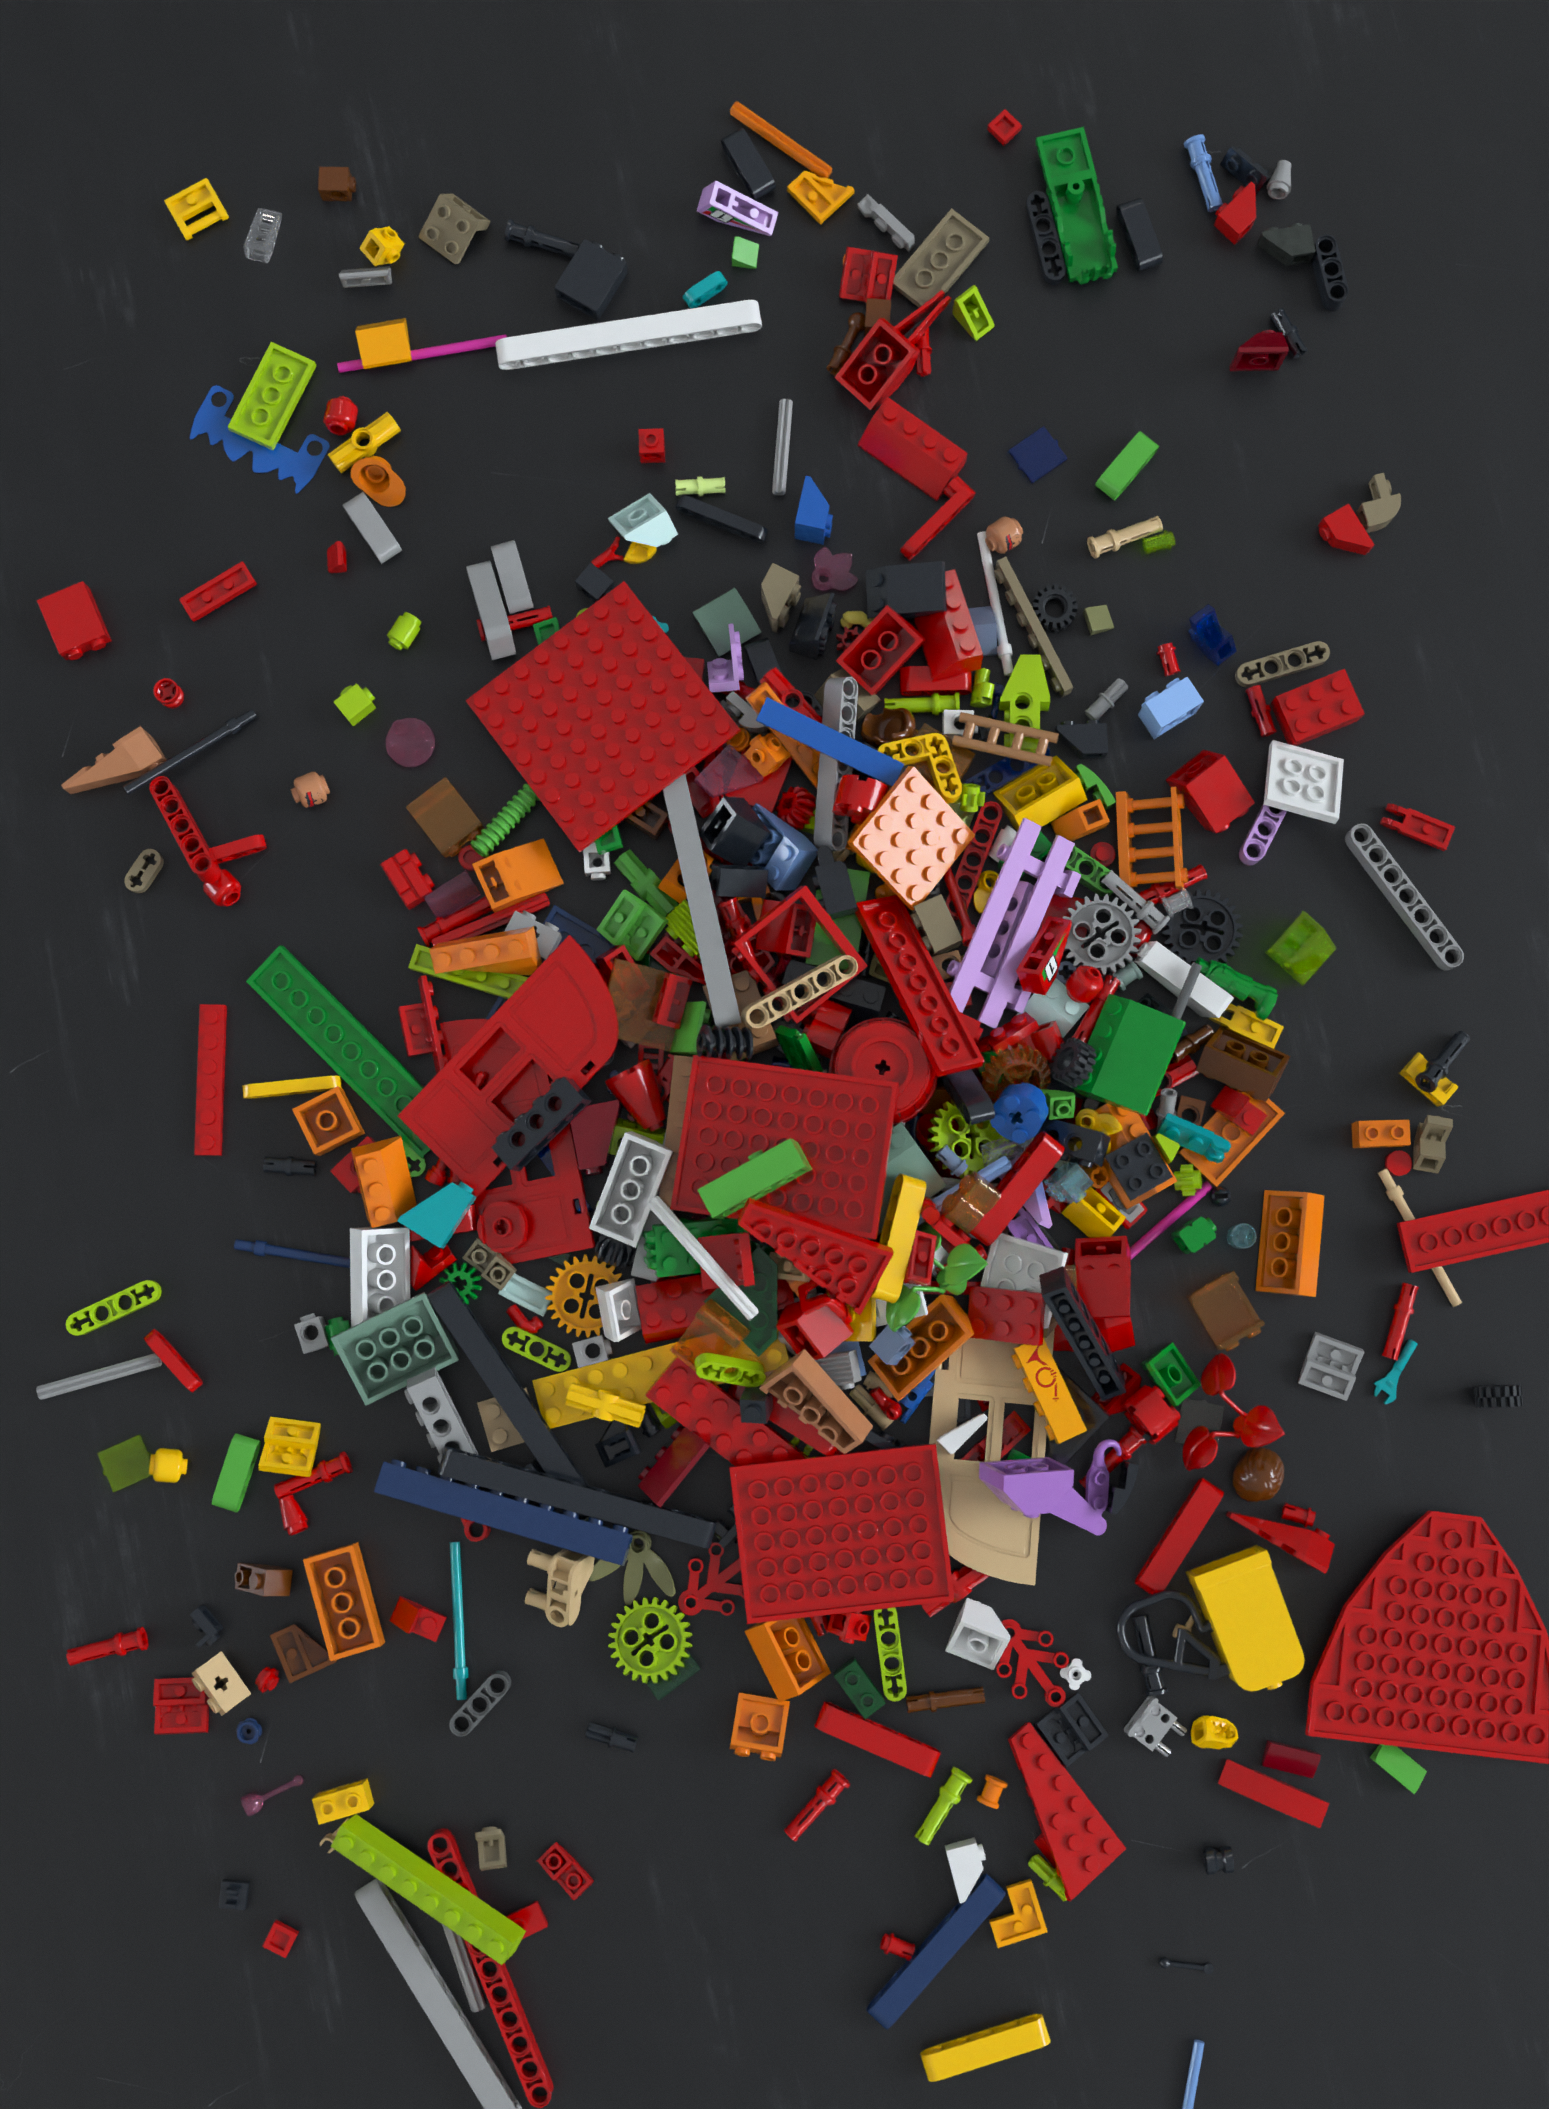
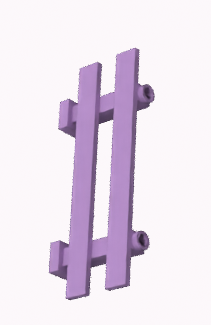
[947,818,1081,1029]

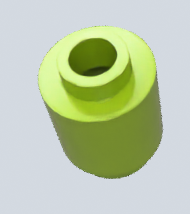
[387,612,422,651]

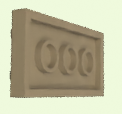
[893,208,989,314]

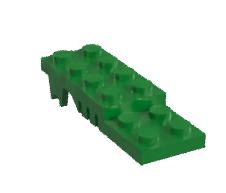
[1036,127,1118,284]
[642,1217,775,1278]

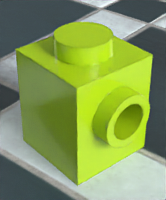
[334,683,376,726]

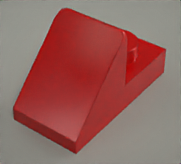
[1210,1086,1268,1136]
[410,1245,457,1291]
[389,1596,447,1642]

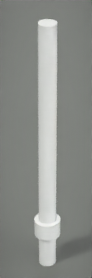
[977,531,1013,676]

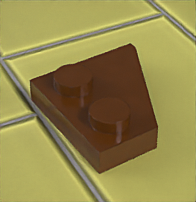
[270,1624,337,1683]

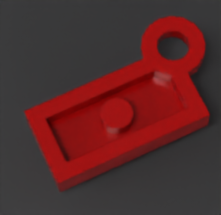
[976,1012,1040,1055]

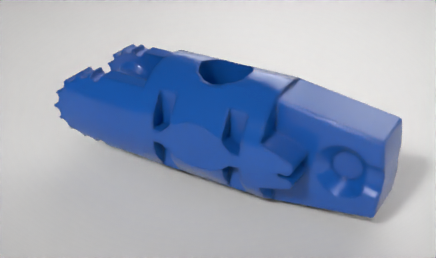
[894,1369,936,1424]

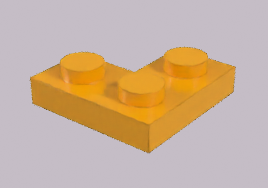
[989,1878,1048,1948]

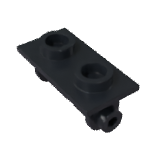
[1220,146,1271,195]

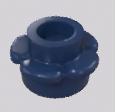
[236,1718,262,1744]

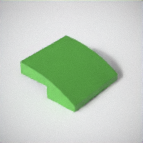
[596,890,668,961]

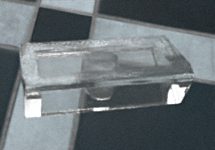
[981,1137,1034,1168]

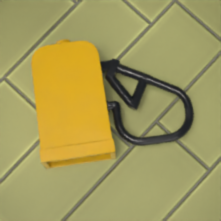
[1116,1545,1304,1691]

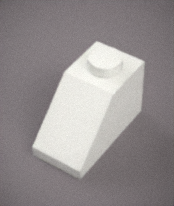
[944,1837,986,1903]

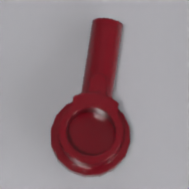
[759,954,791,995]

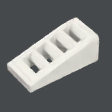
[936,1414,987,1454]

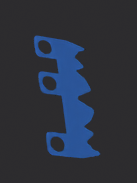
[190,385,330,494]

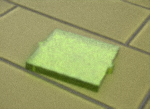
[97,1435,152,1492]

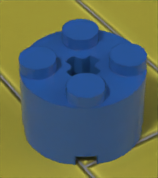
[990,1083,1049,1144]

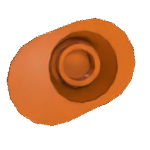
[351,456,406,507]

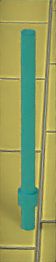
[450,1541,469,1700]

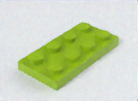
[228,342,317,451]

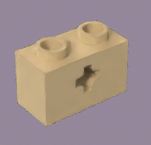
[192,1651,251,1716]

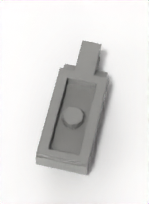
[858,194,915,252]

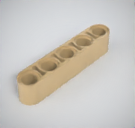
[741,955,858,1028]

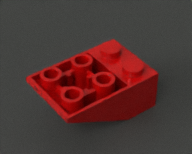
[1075,1236,1131,1319]

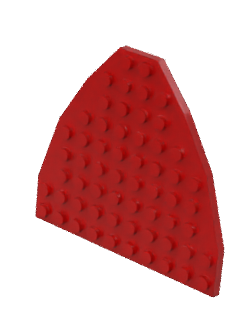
[1305,1510,1549,1764]

